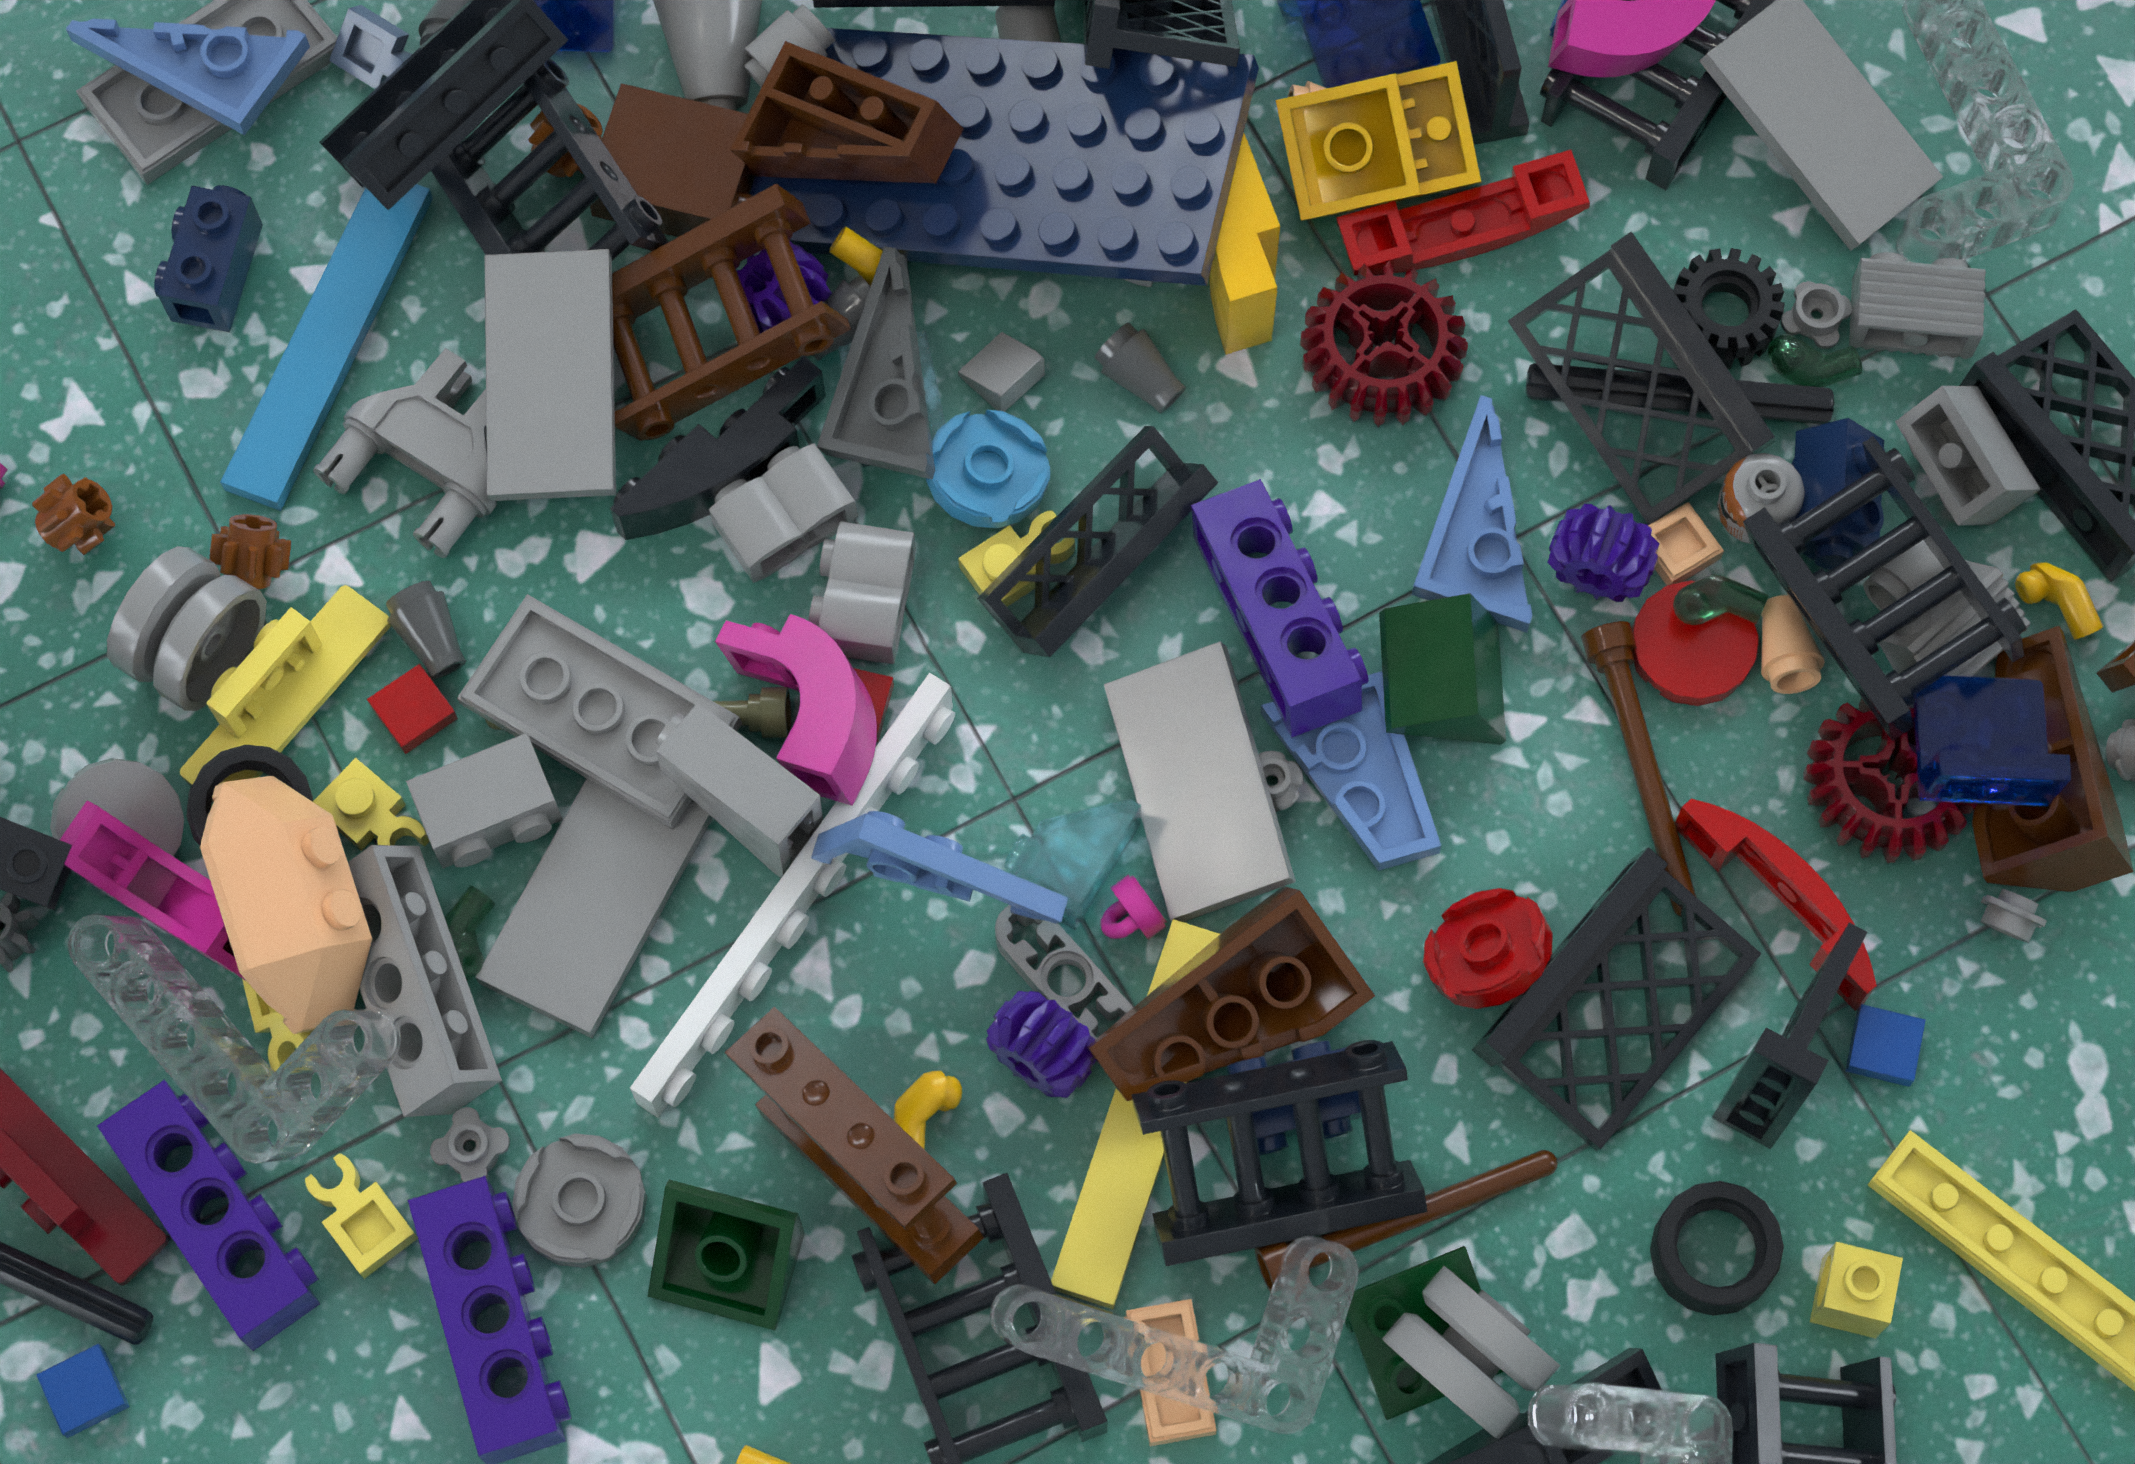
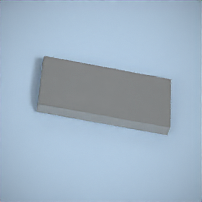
[76,0,337,185]
[1699,0,1943,251]
[485,249,616,501]
[457,594,742,829]
[1104,641,1296,922]
[475,778,713,1039]

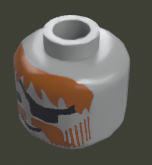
[1717,453,1805,544]

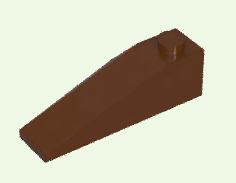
[1972,626,2134,892]
[1087,886,1375,1102]

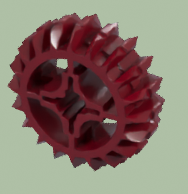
[1300,261,1468,427]
[1803,695,1981,864]

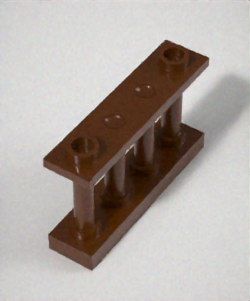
[612,184,851,441]
[725,1006,983,1284]

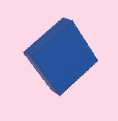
[1845,1004,1926,1087]
[36,1344,130,1438]

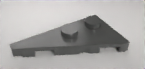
[817,246,935,479]

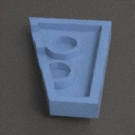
[1260,671,1441,871]

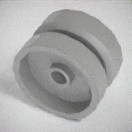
[107,546,267,711]
[1382,1266,1561,1439]

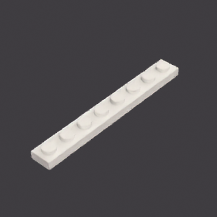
[630,673,955,1118]

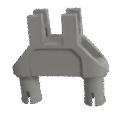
[313,348,497,558]

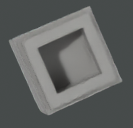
[958,332,1045,412]

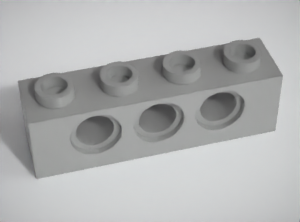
[348,845,502,1117]

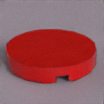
[1632,580,1759,706]
[1423,888,1553,1009]

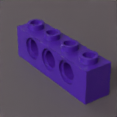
[1191,479,1369,738]
[97,1080,320,1351]
[408,1176,572,1464]

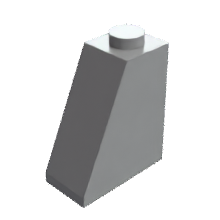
[656,702,823,878]

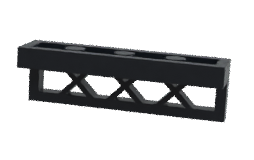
[977,426,1218,657]

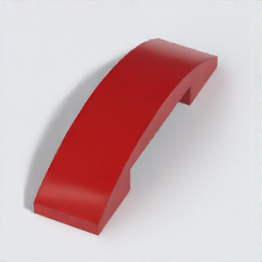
[1336,149,1590,276]
[1675,798,1877,1011]

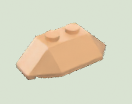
[200,776,372,1034]

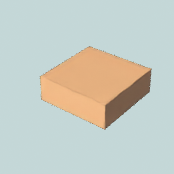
[1648,502,1724,586]

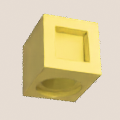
[1810,1242,1903,1338]

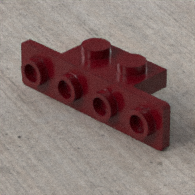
[0,1068,169,1286]

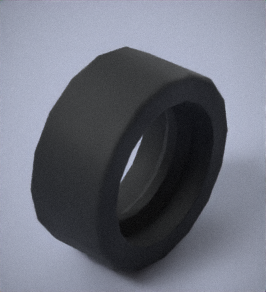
[186,745,313,846]
[1650,1181,1784,1316]

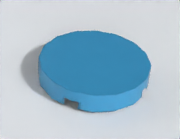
[926,410,1050,528]

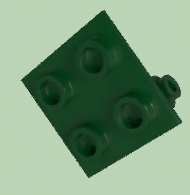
[1340,1246,1504,1420]

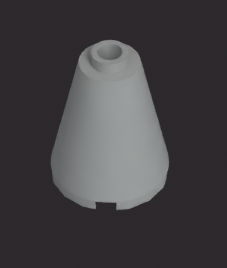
[653,0,762,111]

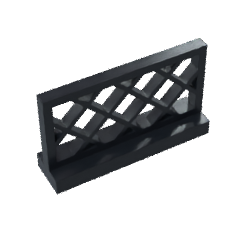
[1082,0,1240,69]
[1430,0,1530,145]
[1508,231,1775,525]
[1959,309,2135,582]
[1472,847,1762,1151]
[1712,922,1867,1149]

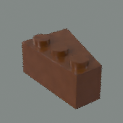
[730,41,964,183]

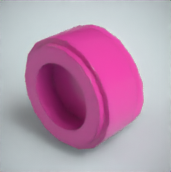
[1100,874,1167,940]

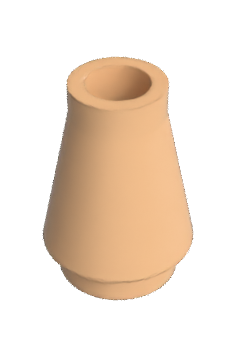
[1760,595,1825,694]

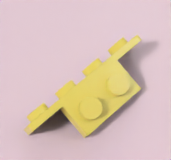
[180,585,391,802]

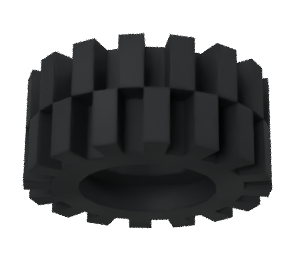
[1673,248,1785,369]

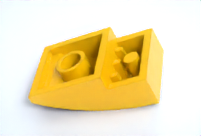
[1276,61,1482,221]
[1209,133,1280,355]

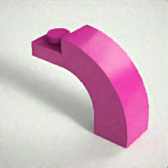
[1548,0,1716,78]
[715,614,877,806]
[60,800,246,981]

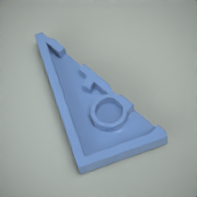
[66,19,310,135]
[1412,395,1532,633]
[811,811,1068,924]

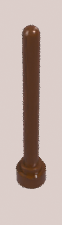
[1581,621,1696,917]
[1255,1150,1558,1297]

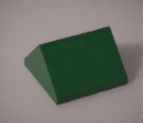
[1379,593,1506,745]
[647,1179,805,1330]

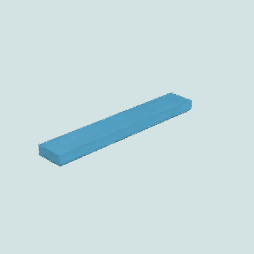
[220,184,433,511]

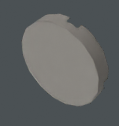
[50,758,184,875]
[512,1133,647,1268]

